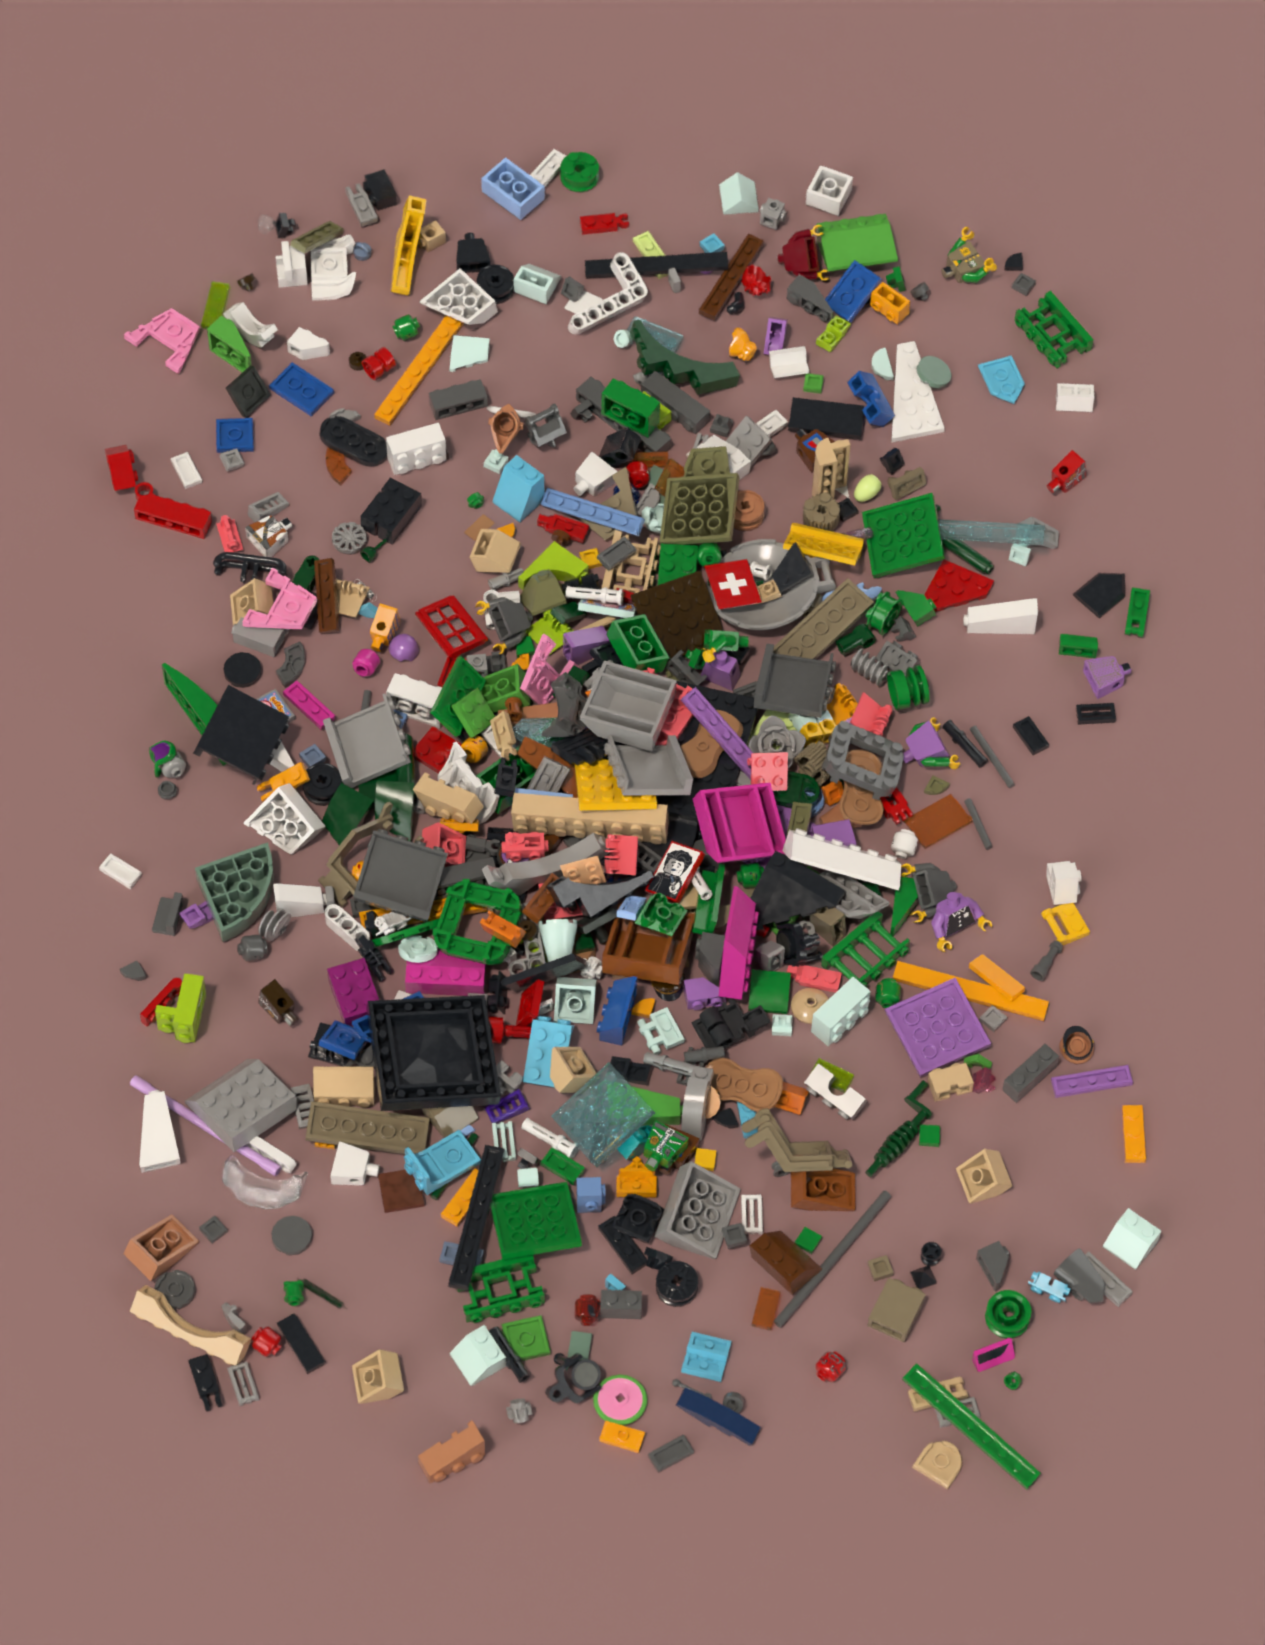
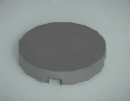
[271,1216,312,1255]
[154,1270,195,1310]

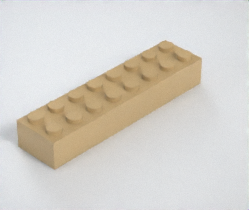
[511,793,669,844]

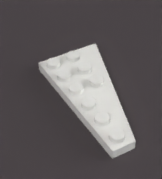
[891,341,944,443]

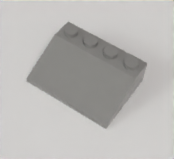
[655,1161,741,1259]

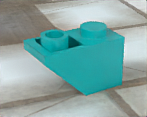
[614,1125,652,1160]

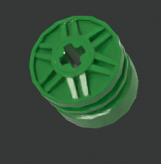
[887,665,929,710]

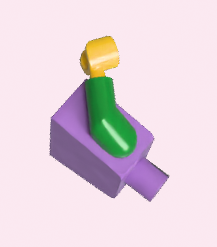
[903,717,960,769]

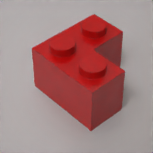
[105,445,138,491]

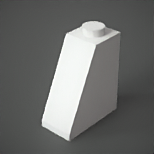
[273,884,327,918]

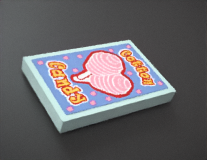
[578,599,636,618]

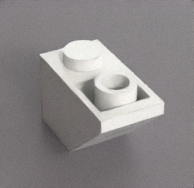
[287,327,330,360]

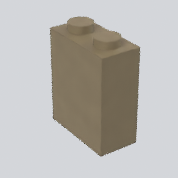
[867,1278,926,1343]

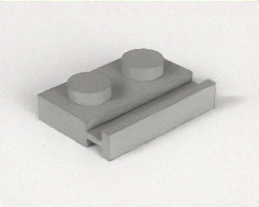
[527,756,570,793]

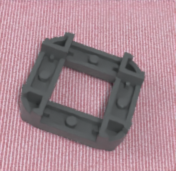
[822,721,904,800]

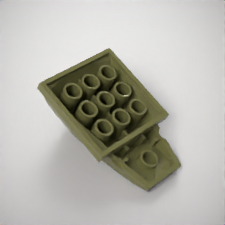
[659,446,739,545]

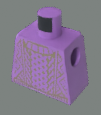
[1083,656,1131,699]

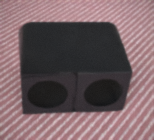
[599,427,641,467]

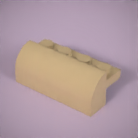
[812,438,851,499]

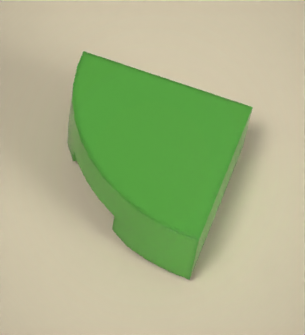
[964,1054,992,1070]

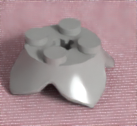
[748,715,806,768]

